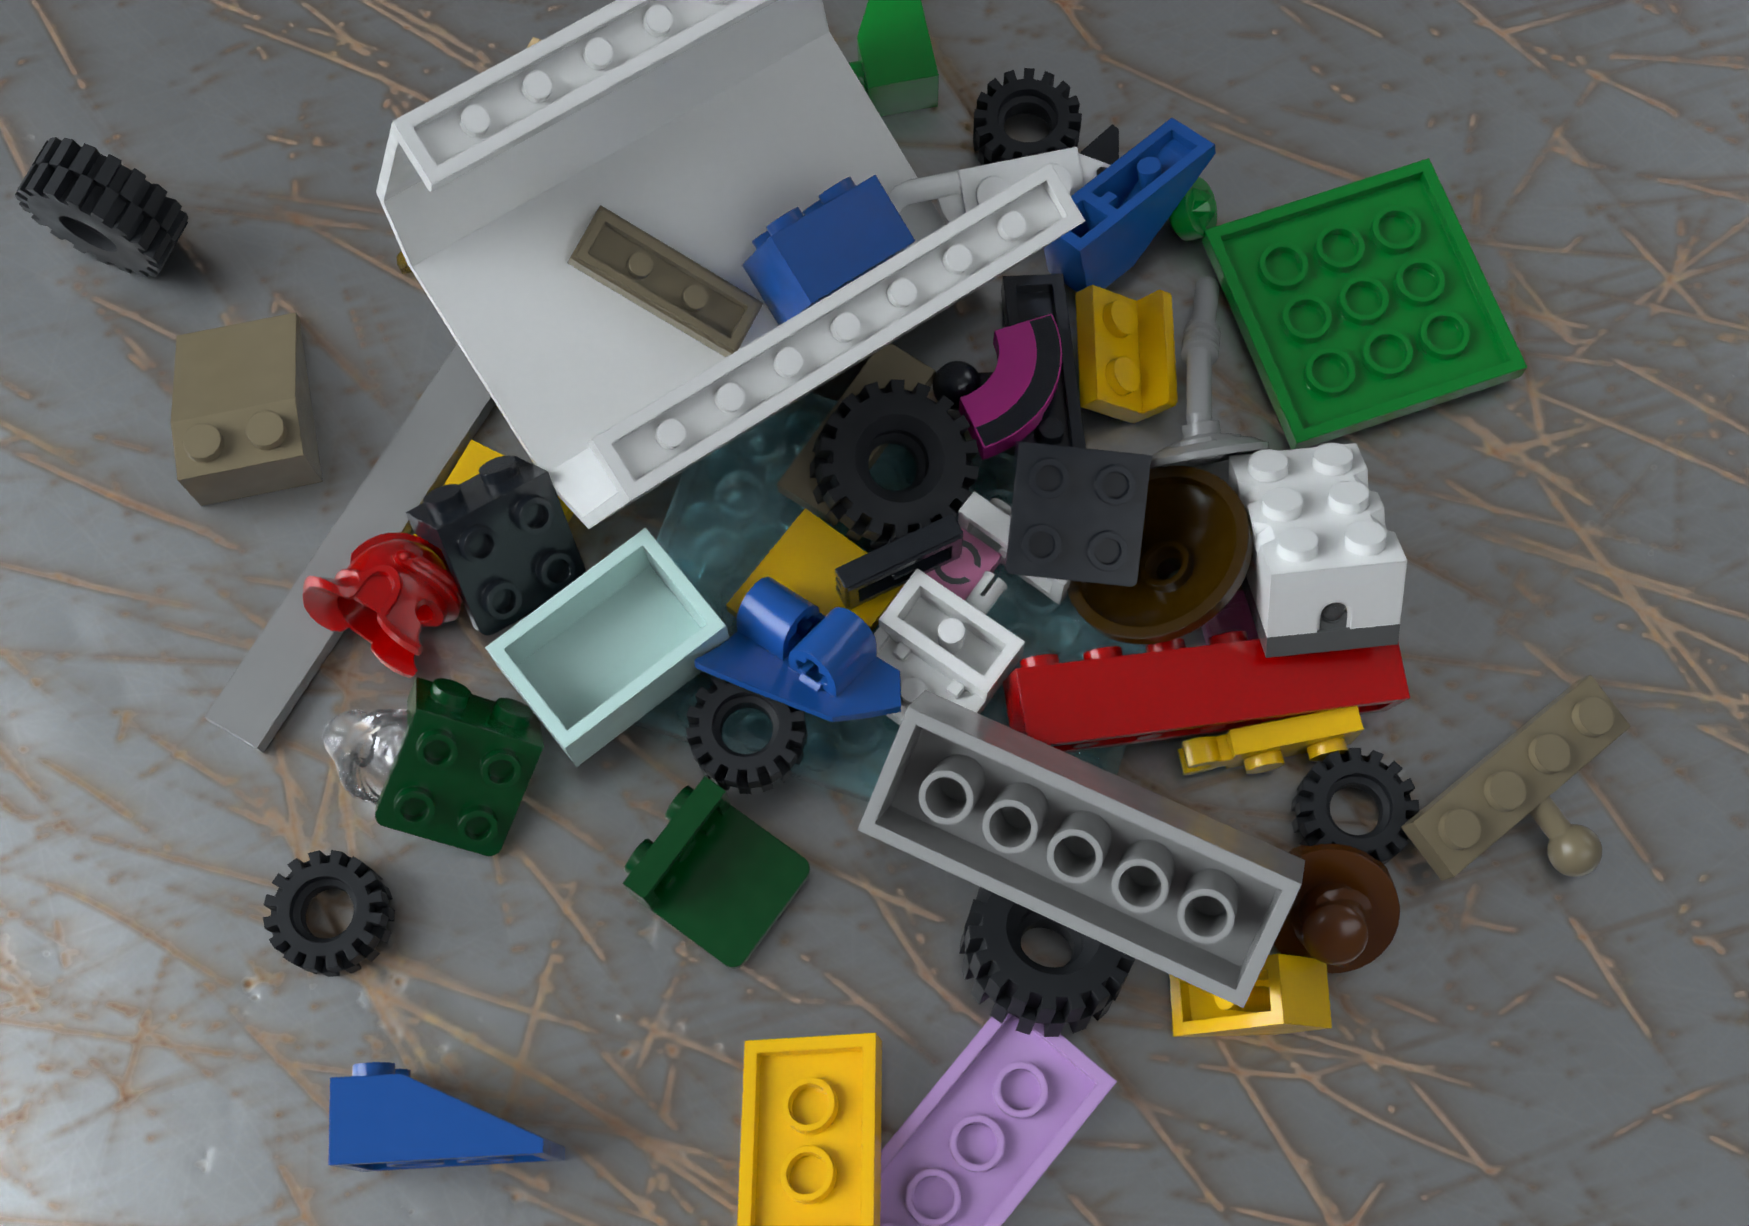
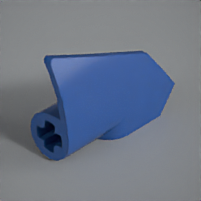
[694,576,901,722]

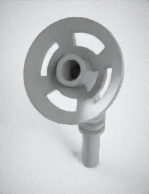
[1150,276,1270,469]

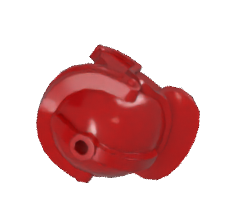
[303,532,462,679]

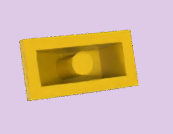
[1169,954,1332,1037]

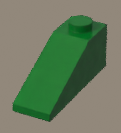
[848,0,939,117]

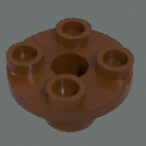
[1274,844,1400,974]

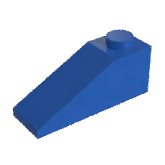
[1044,118,1216,292]

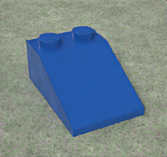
[328,1062,565,1172]

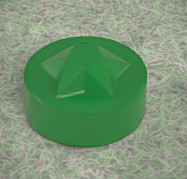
[1169,177,1217,241]

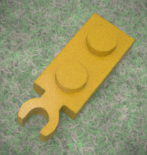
[1177,706,1364,775]

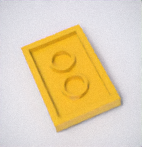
[737,1033,882,1226]

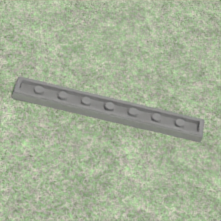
[204,343,496,753]

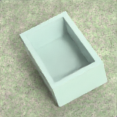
[485,528,729,767]

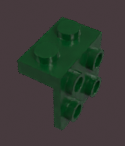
[375,677,544,856]
[622,776,810,969]

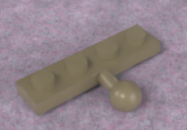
[1401,675,1631,881]

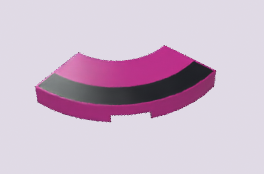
[959,314,1062,460]

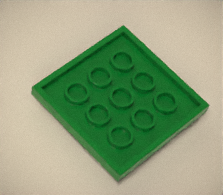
[1202,158,1527,449]

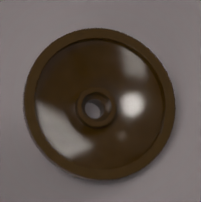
[1067,466,1253,645]

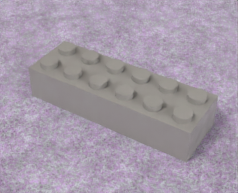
[858,690,1305,1008]

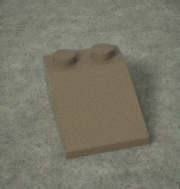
[170,312,323,506]

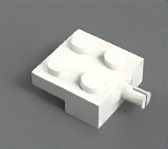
[874,568,1025,725]

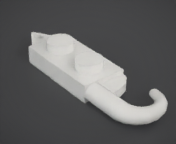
[888,147,1110,251]

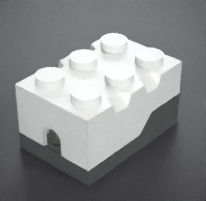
[1228,443,1407,658]

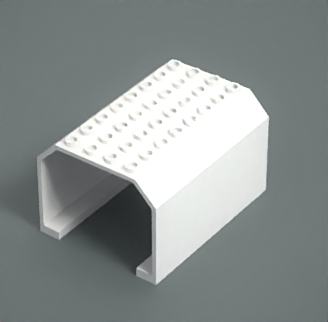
[376,0,1085,529]

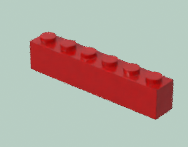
[1002,631,1410,753]

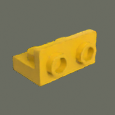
[1075,284,1178,424]

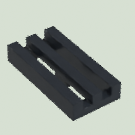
[835,513,963,609]

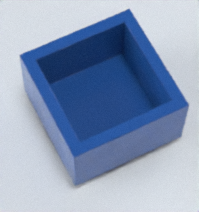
[742,175,915,325]

